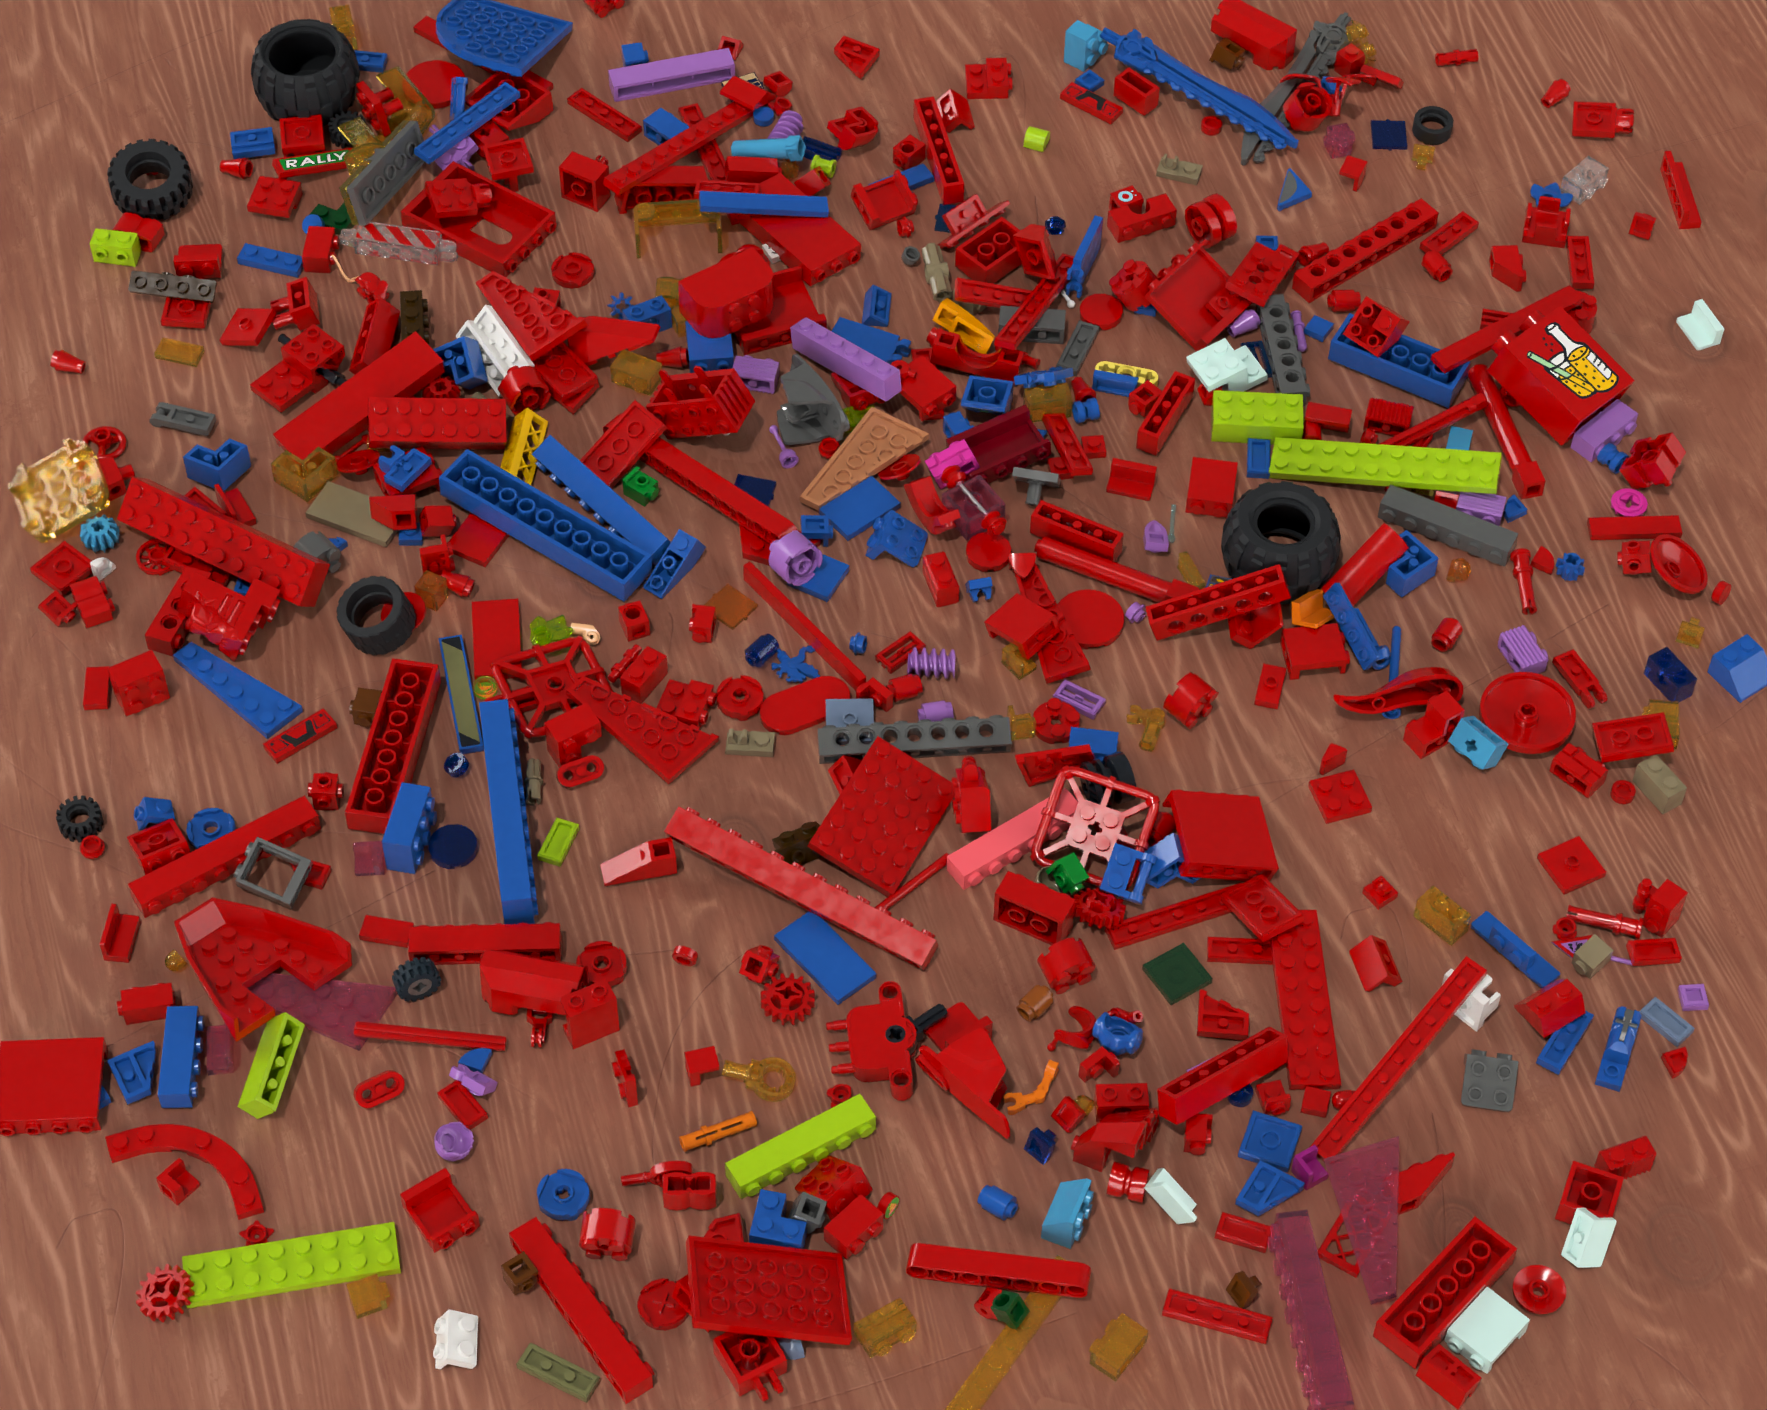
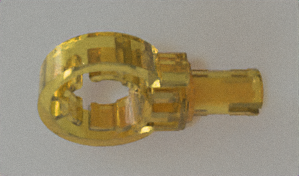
[722,1057,796,1102]

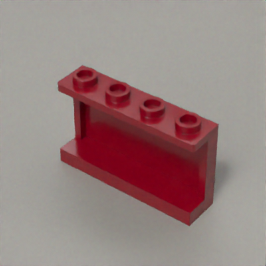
[946,404,1051,491]

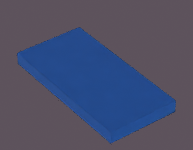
[774,911,876,1005]

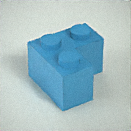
[1064,20,1109,72]

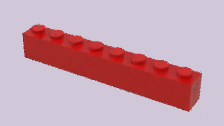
[128,795,321,918]
[509,1217,654,1404]

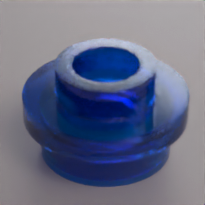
[1045,216,1066,235]

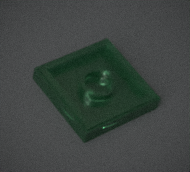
[1142,943,1213,1005]

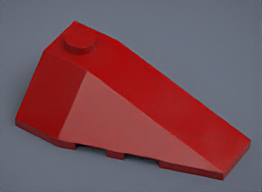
[568,316,661,366]

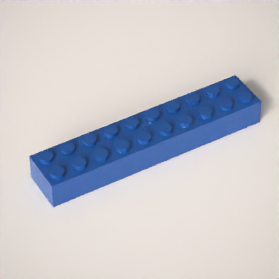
[439,449,652,602]
[479,699,539,924]

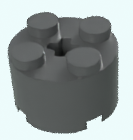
[293,531,341,575]

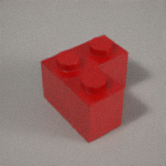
[1403,691,1465,759]
[544,702,602,767]

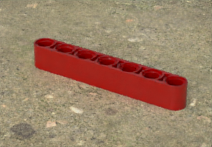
[906,1243,1091,1298]

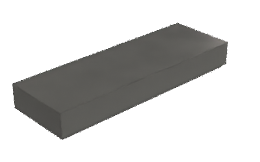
[1056,320,1100,377]

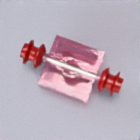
[941,465,1007,541]

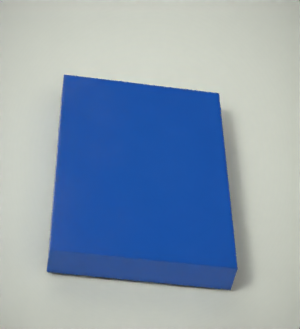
[819,476,901,541]

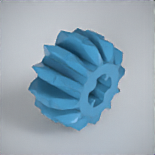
[80,514,120,553]

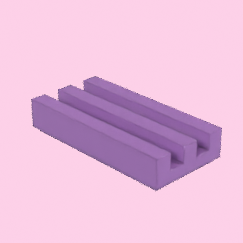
[1053,679,1106,720]

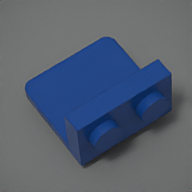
[865,509,928,568]

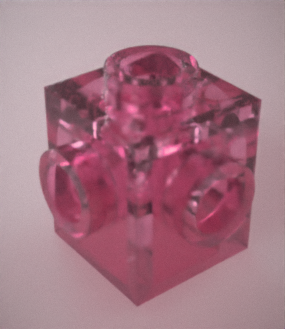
[1323,123,1355,159]

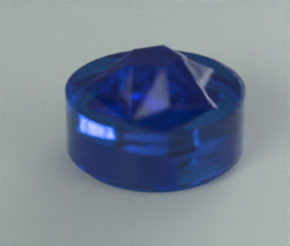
[444,752,469,777]
[1227,1084,1253,1107]

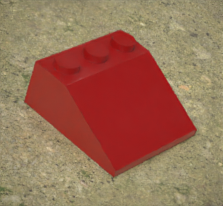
[465,71,554,131]

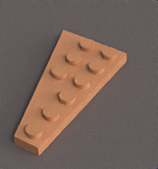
[800,407,929,511]

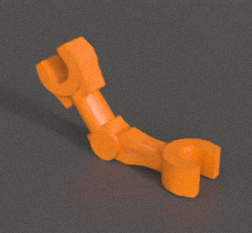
[1003,1060,1059,1115]

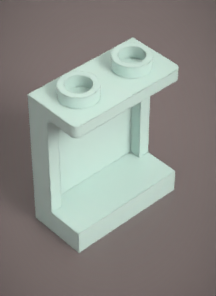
[1444,1287,1530,1374]

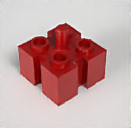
[1619,432,1686,489]

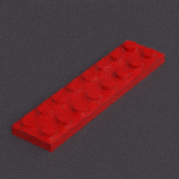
[1269,910,1341,1090]

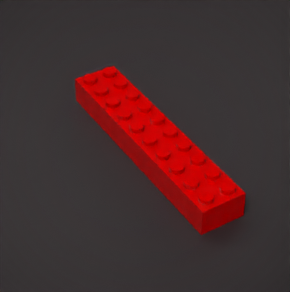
[117,477,330,607]

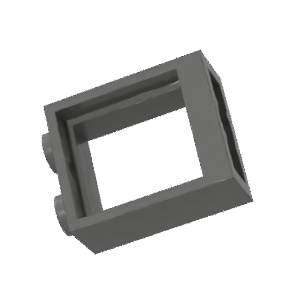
[234,837,313,910]

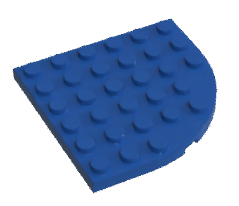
[436,0,573,77]

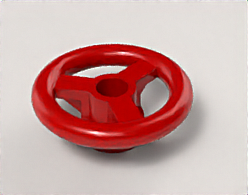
[81,426,127,461]

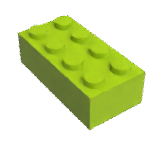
[1211,390,1304,445]

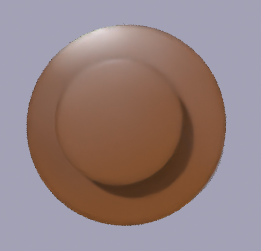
[1016,985,1053,1022]

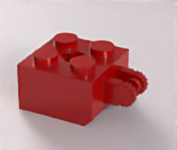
[951,755,991,833]
[713,1332,787,1402]

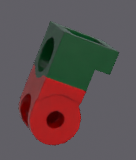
[974,1287,1030,1329]

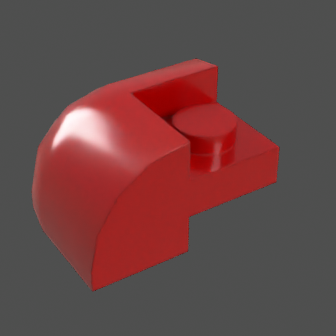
[827,107,878,150]

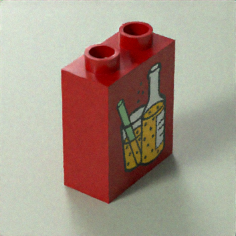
[1487,306,1635,446]

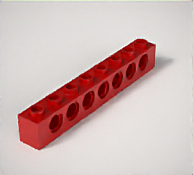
[1292,198,1439,303]

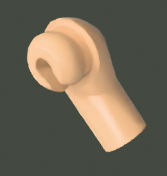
[570,623,600,645]

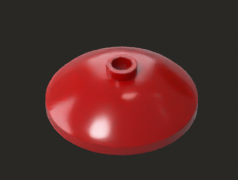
[1650,534,1708,594]

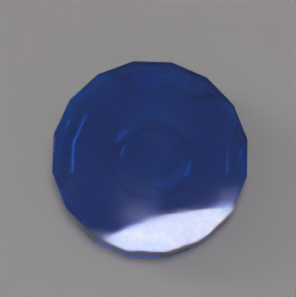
[428,824,477,869]

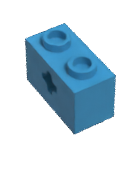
[1448,716,1509,769]

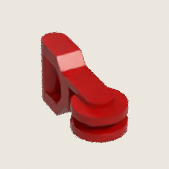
[527,1008,553,1048]

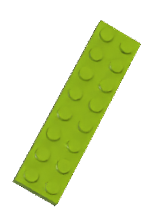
[182,1222,401,1309]

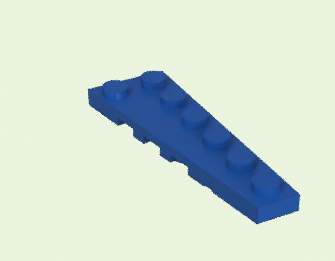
[173,642,303,739]

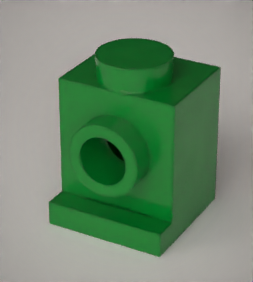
[622,466,659,507]
[1046,852,1089,895]

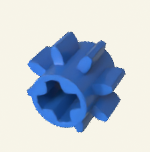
[607,292,634,319]
[1556,553,1585,581]

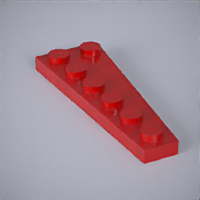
[1014,563,1091,684]

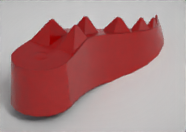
[1333,667,1463,714]

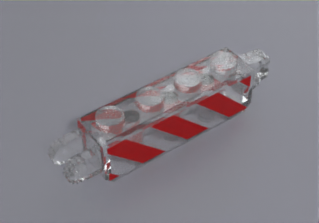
[339,222,458,265]

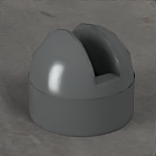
[901,246,920,266]

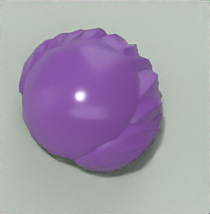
[434,1122,474,1162]

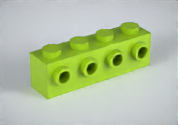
[237,1012,305,1119]

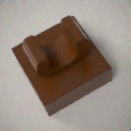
[1226,1271,1262,1309]

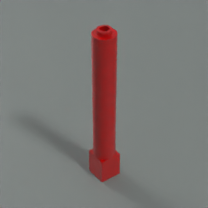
[1467,364,1546,500]
[1034,536,1200,602]

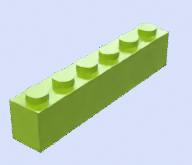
[725,1094,876,1199]

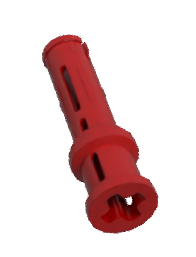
[1510,548,1537,615]
[1566,905,1644,940]

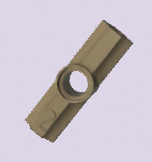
[922,243,952,303]

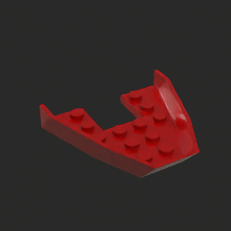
[174,897,352,1042]

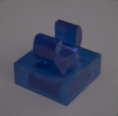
[1024,1127,1057,1164]

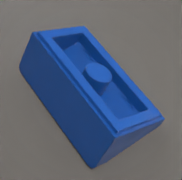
[862,285,892,327]

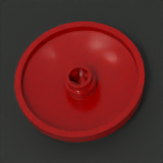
[1479,672,1576,754]

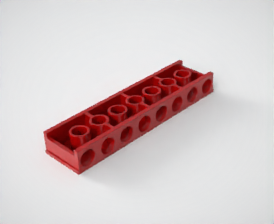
[273,331,445,474]

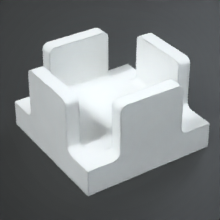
[1442,969,1501,1032]

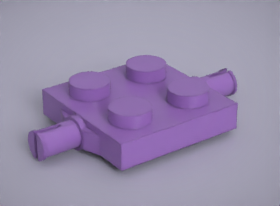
[429,125,479,171]

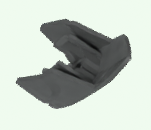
[777,354,850,445]

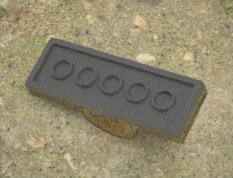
[339,120,425,225]

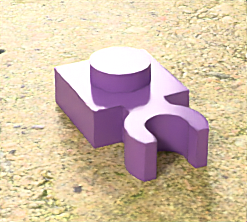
[449,1064,498,1096]

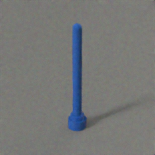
[1382,626,1401,719]

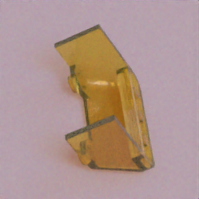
[337,66,435,157]
[633,199,722,259]

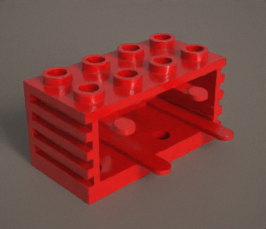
[646,366,755,439]

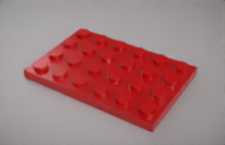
[807,736,954,897]
[686,1235,852,1345]

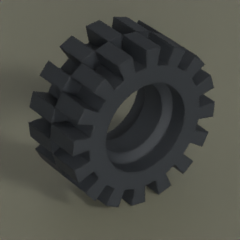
[328,111,368,149]
[56,795,104,843]

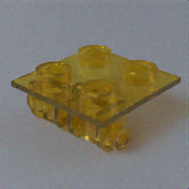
[1345,20,1377,65]

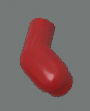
[1107,1007,1143,1024]

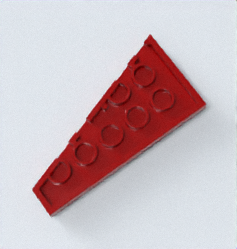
[475,271,587,362]
[566,676,719,784]

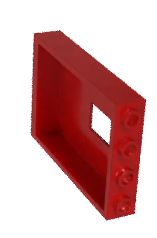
[400,161,557,277]

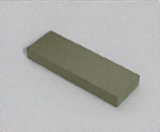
[516,1342,601,1403]

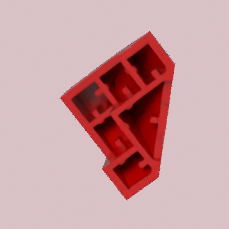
[1071,1107,1161,1172]

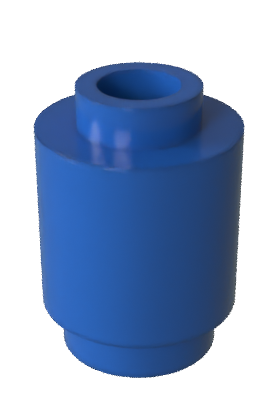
[977,1185,1018,1220]

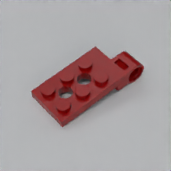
[1225,241,1300,308]

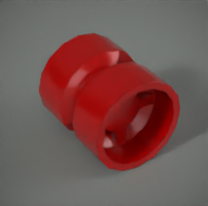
[1106,1161,1150,1203]

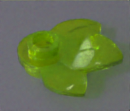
[530,615,573,646]

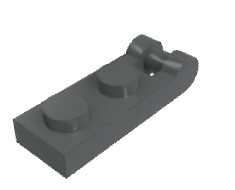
[149,402,216,436]

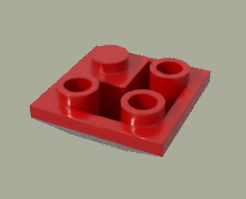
[1343,296,1410,357]

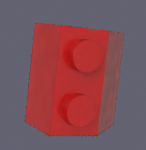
[1013,224,1057,280]
[1514,979,1586,1038]

